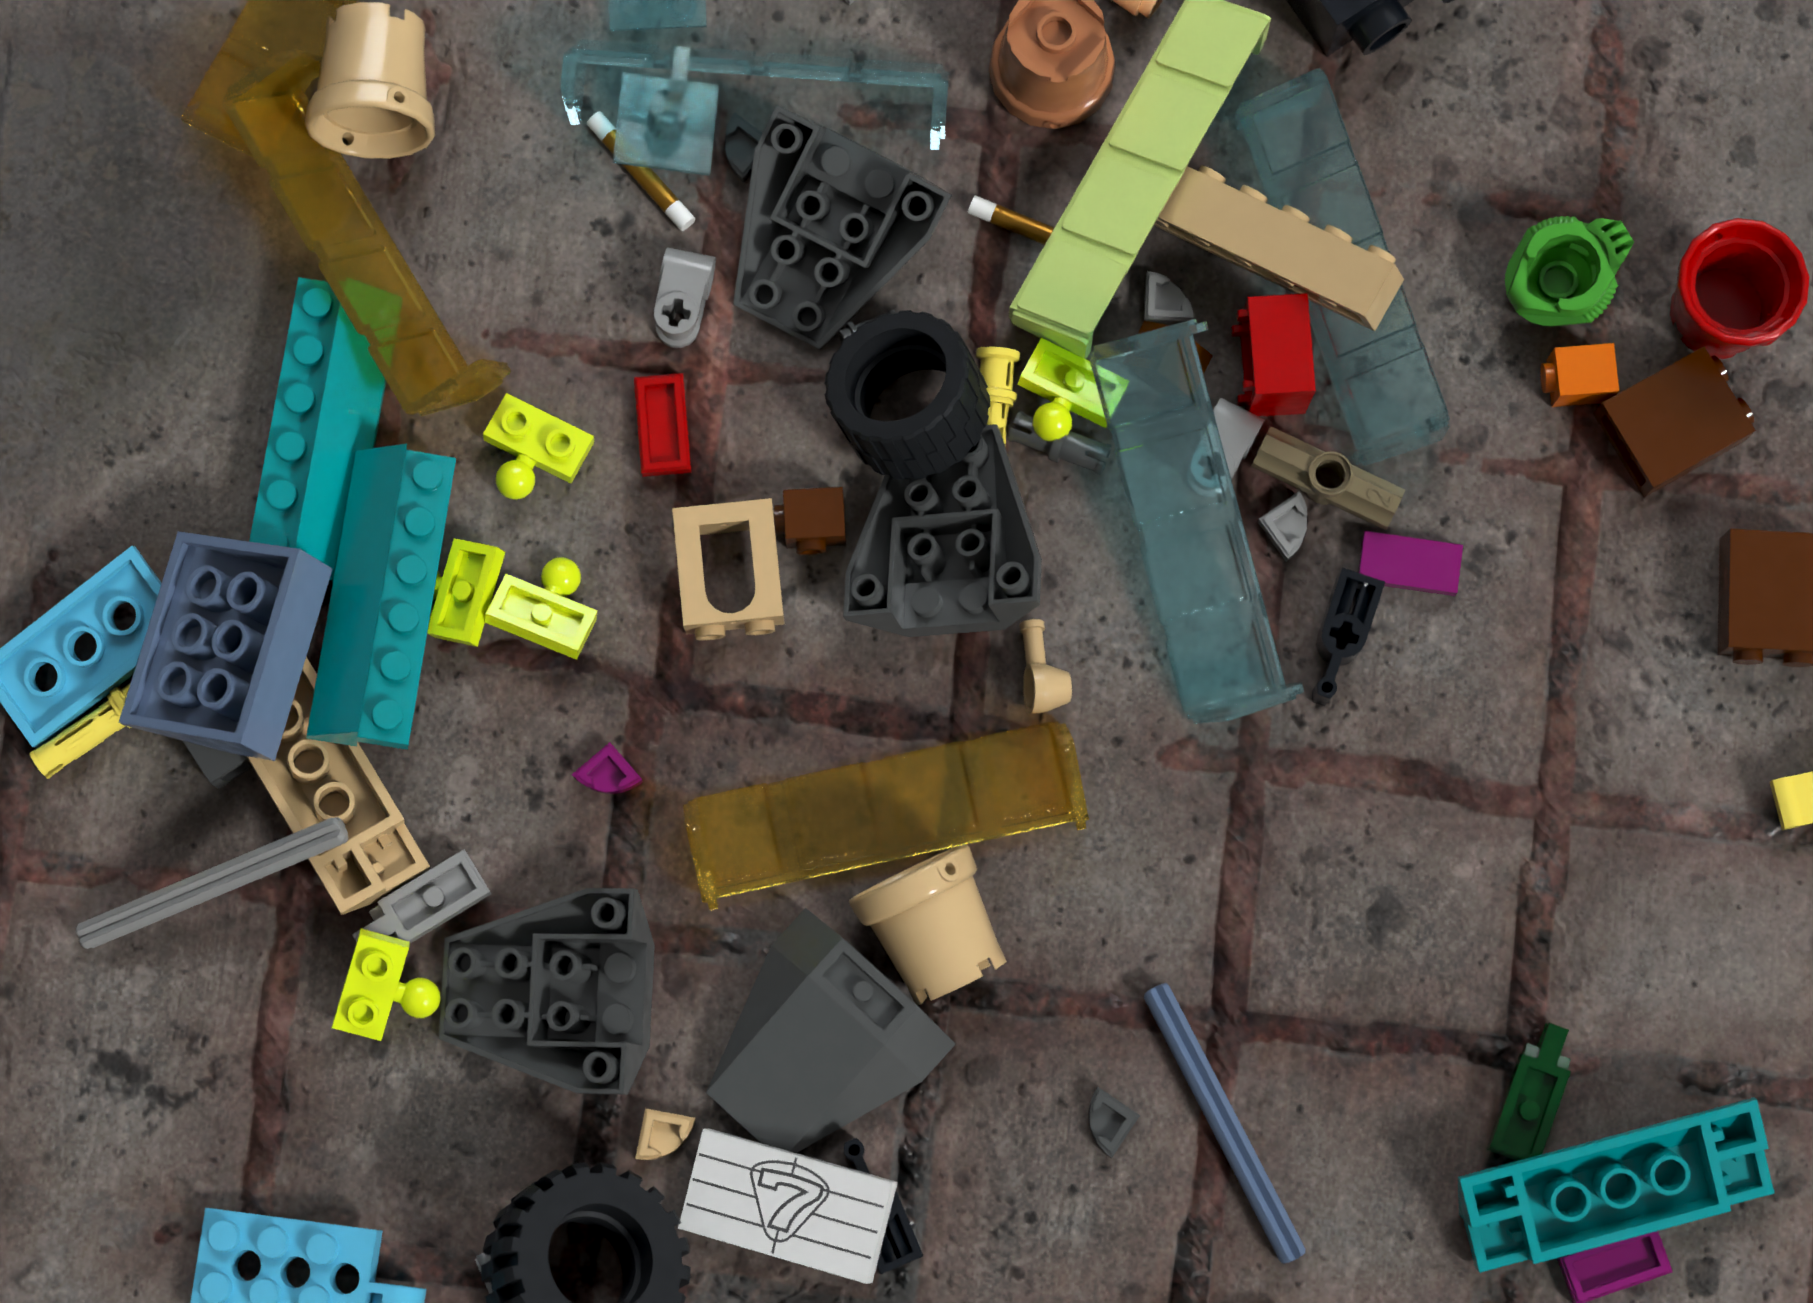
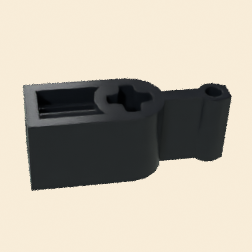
[1312,567,1385,706]
[844,1138,923,1274]

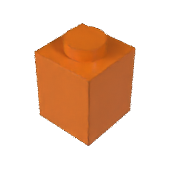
[1540,343,1619,407]

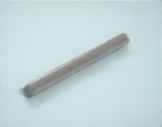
[76,817,349,949]

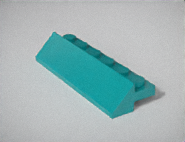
[249,277,401,585]
[306,443,456,750]
[1458,1098,1774,1273]

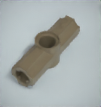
[1251,426,1405,530]

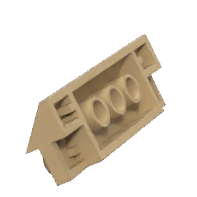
[247,657,430,915]

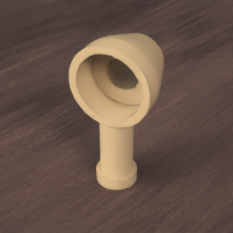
[1019,619,1072,714]

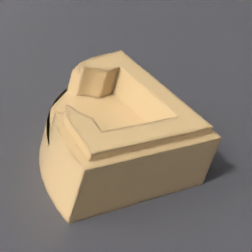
[635,1108,696,1160]

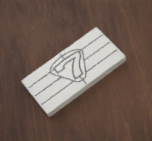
[678,1128,898,1284]

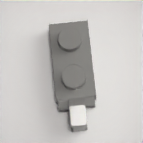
[352,849,492,944]

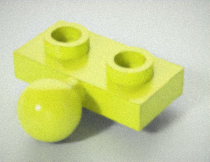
[1018,337,1129,442]
[483,393,594,500]
[427,538,505,647]
[485,557,598,660]
[332,928,441,1041]

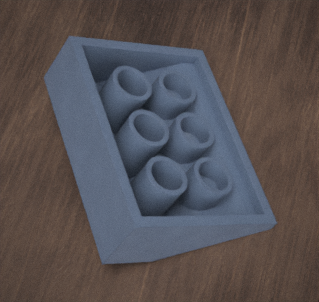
[118,531,332,761]

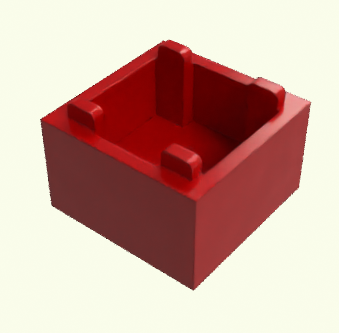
[1231,293,1316,417]

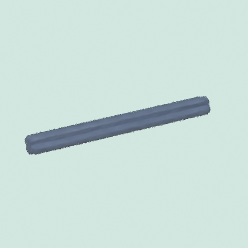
[1144,983,1305,1264]

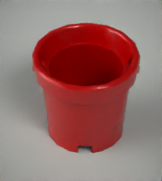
[1670,218,1810,359]

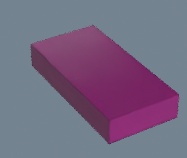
[1358,531,1463,596]
[1557,1231,1673,1303]

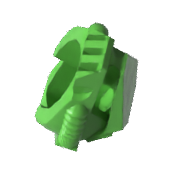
[1505,216,1634,326]

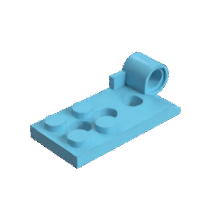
[0,546,162,748]

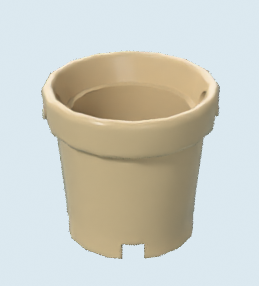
[305,2,435,159]
[849,844,1007,1005]

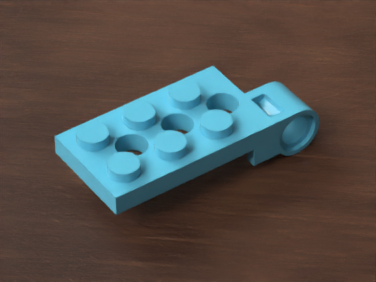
[190,1208,427,1303]

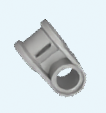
[654,247,716,348]
[1186,398,1265,498]

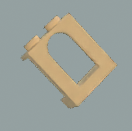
[672,498,785,640]

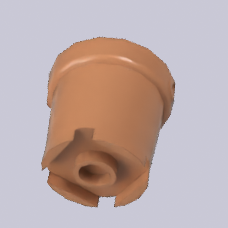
[989,0,1116,129]

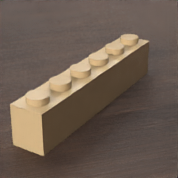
[1154,165,1404,331]

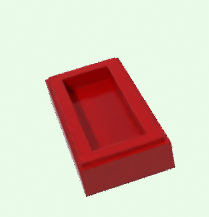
[634,373,692,477]

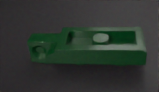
[1486,1023,1571,1161]

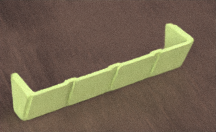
[1009,0,1271,359]

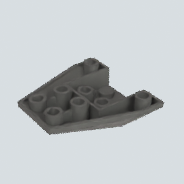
[733,105,952,349]
[843,424,1042,637]
[439,888,655,1095]
[706,908,956,1153]

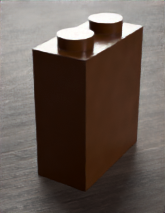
[1593,346,1756,498]
[1718,529,1813,667]

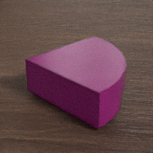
[572,742,643,794]

